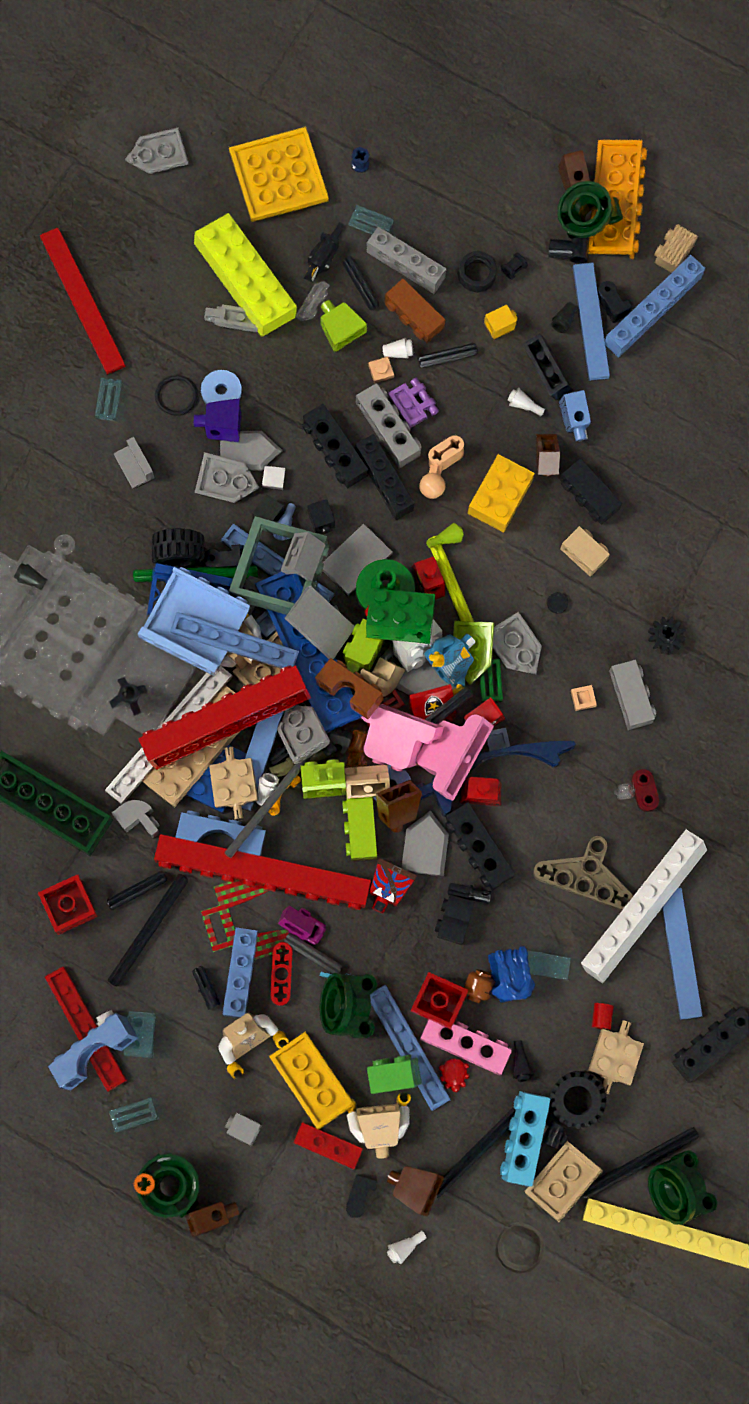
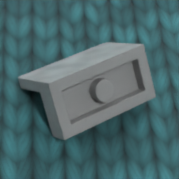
[114,437,154,489]
[280,532,325,581]

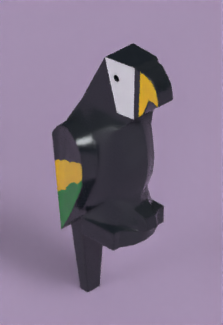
[304,222,343,283]

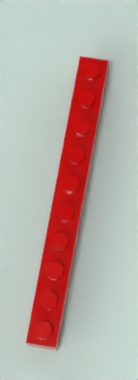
[154,834,371,910]

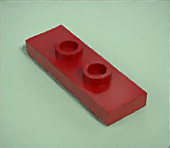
[293,1122,363,1169]

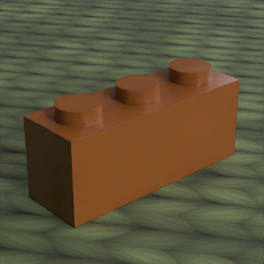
[385,279,445,343]

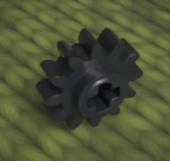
[648,616,686,654]

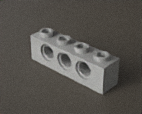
[367,227,446,294]
[356,383,422,468]

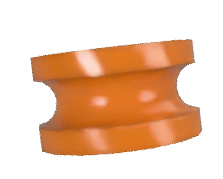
[134,1174,155,1194]

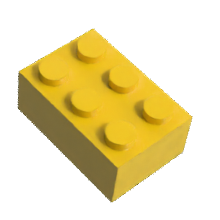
[467,454,535,533]

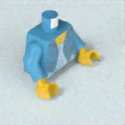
[424,634,475,696]

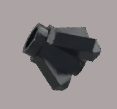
[109,677,148,716]

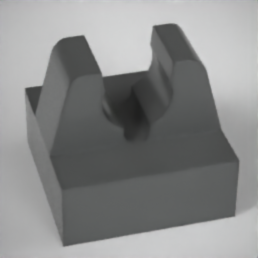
[329,728,354,753]

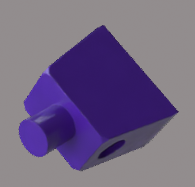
[194,398,241,442]

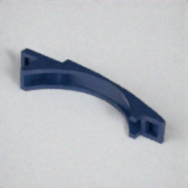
[416,741,576,817]

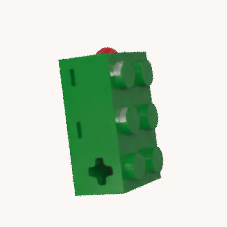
[365,588,435,644]

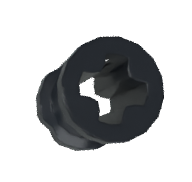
[501,253,528,280]

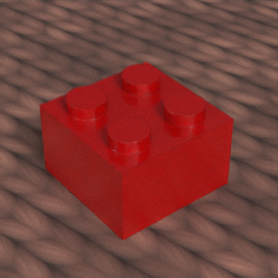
[38,874,98,935]

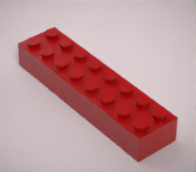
[138,665,311,770]

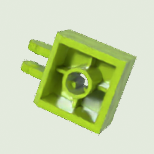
[343,619,385,673]
[301,760,346,799]

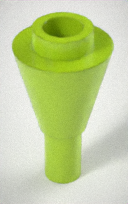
[426,523,464,548]

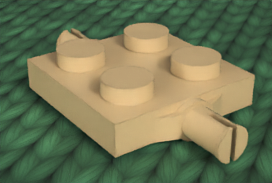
[209,747,258,820]
[588,1020,644,1094]

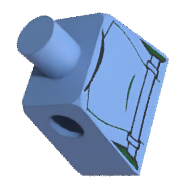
[559,390,591,442]

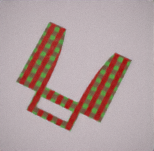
[201,880,300,960]

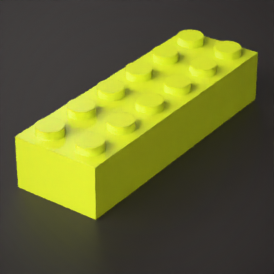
[194,213,297,337]

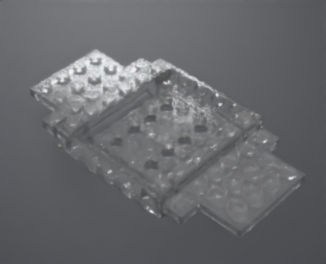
[0,545,197,736]

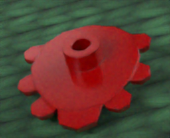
[439,1059,470,1092]

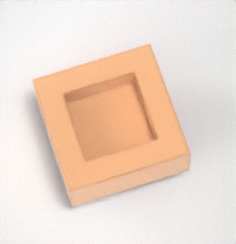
[368,357,394,384]
[571,685,597,711]

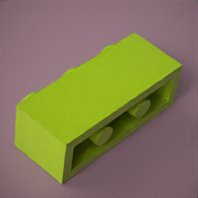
[342,794,377,861]

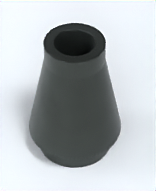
[551,302,577,333]
[14,563,47,590]

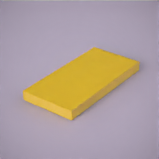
[269,1032,355,1130]

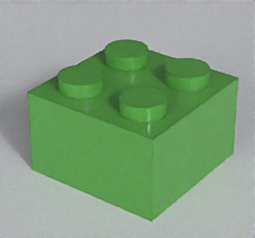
[367,1055,422,1094]

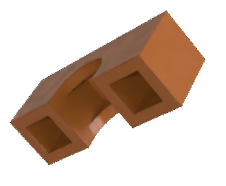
[315,658,383,719]

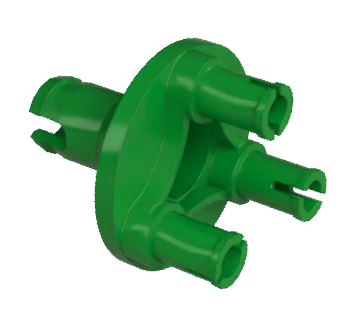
[356,559,415,610]

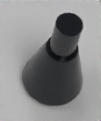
[513,1040,534,1082]

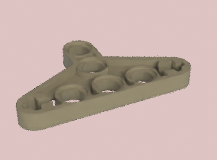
[533,836,633,911]

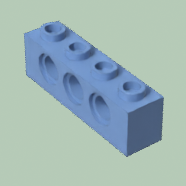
[223,928,258,1019]

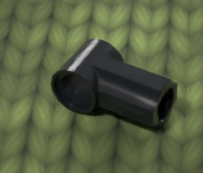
[548,237,589,264]

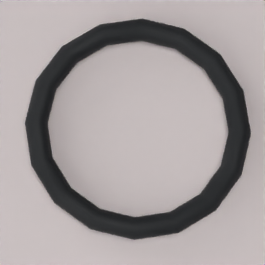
[155,375,197,415]

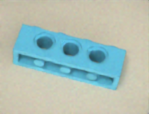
[500,1091,550,1187]

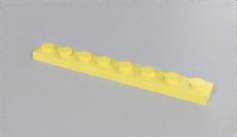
[582,1198,749,1268]

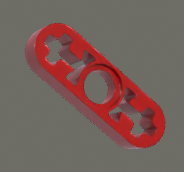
[271,942,292,1006]

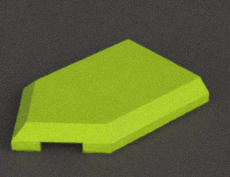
[453,621,494,685]

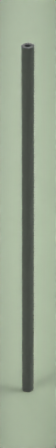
[224,642,394,858]

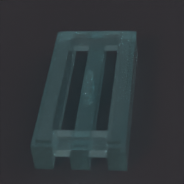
[349,205,394,234]
[95,378,122,421]
[109,1098,158,1133]

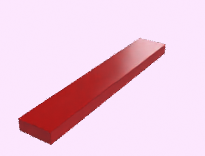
[45,966,127,1092]

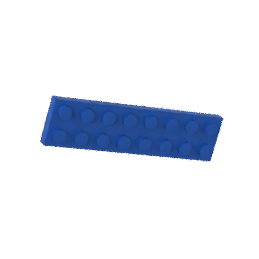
[255,572,362,733]

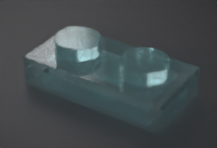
[528,951,571,980]

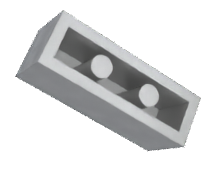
[609,660,656,730]

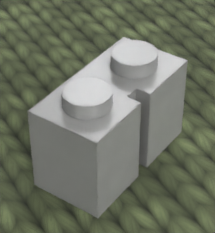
[225,1113,262,1146]

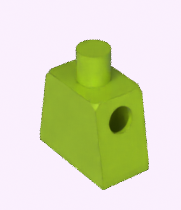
[321,300,367,352]

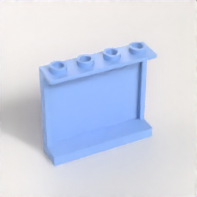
[138,567,250,676]

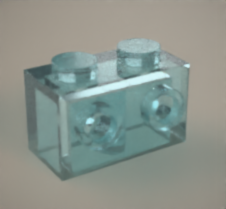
[122,1011,156,1059]

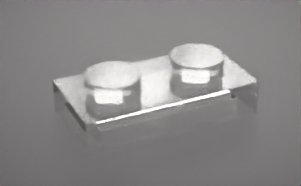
[296,281,330,321]

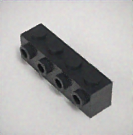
[672,1007,749,1083]

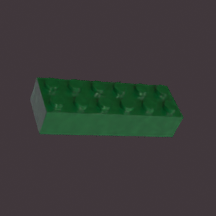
[0,750,113,856]

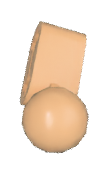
[419,436,464,499]

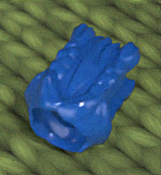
[488,946,535,1003]

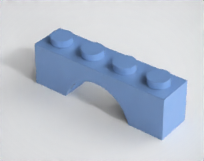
[176,811,266,856]
[48,1014,138,1091]

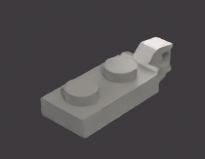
[204,304,258,332]

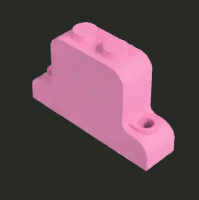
[361,704,444,772]
[416,715,494,801]

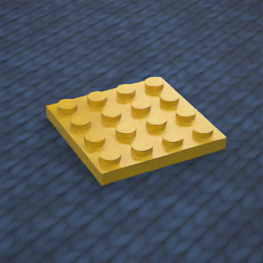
[229,127,329,222]

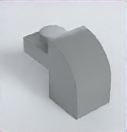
[112,800,160,838]

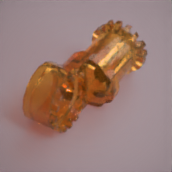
[345,730,368,768]

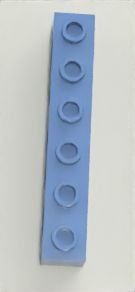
[605,255,705,358]

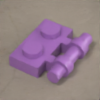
[388,378,439,428]

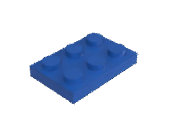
[186,745,246,814]

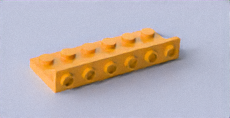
[588,140,647,259]

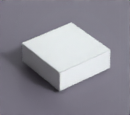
[262,466,285,490]

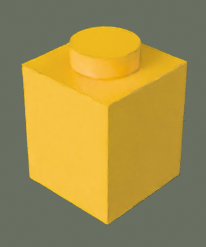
[484,305,517,340]

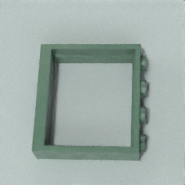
[229,516,330,615]

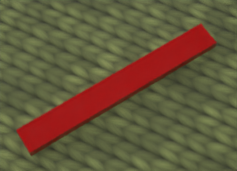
[40,227,126,375]

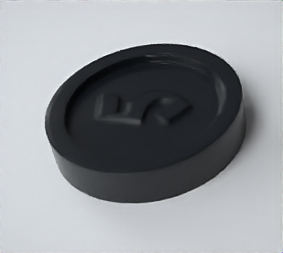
[547,592,568,614]

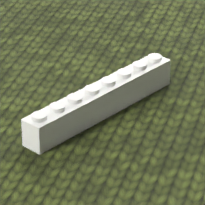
[581,829,707,983]

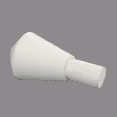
[507,388,545,416]
[387,1231,427,1264]

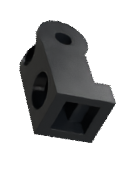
[598,281,632,323]
[204,544,244,567]
[346,1174,377,1218]

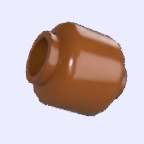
[464,969,495,1003]

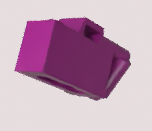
[278,906,326,945]

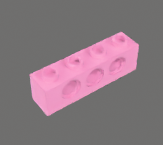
[420,1020,512,1075]

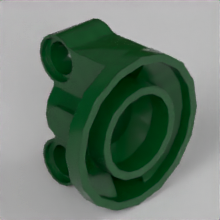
[557,181,623,239]
[320,973,377,1038]
[648,1150,717,1225]
[137,1154,199,1218]

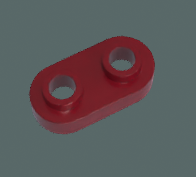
[631,769,659,812]

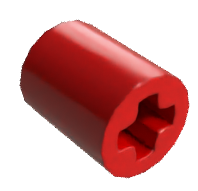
[591,1003,614,1030]

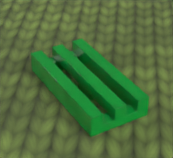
[480,659,503,703]

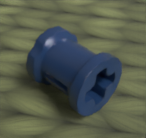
[351,147,369,173]

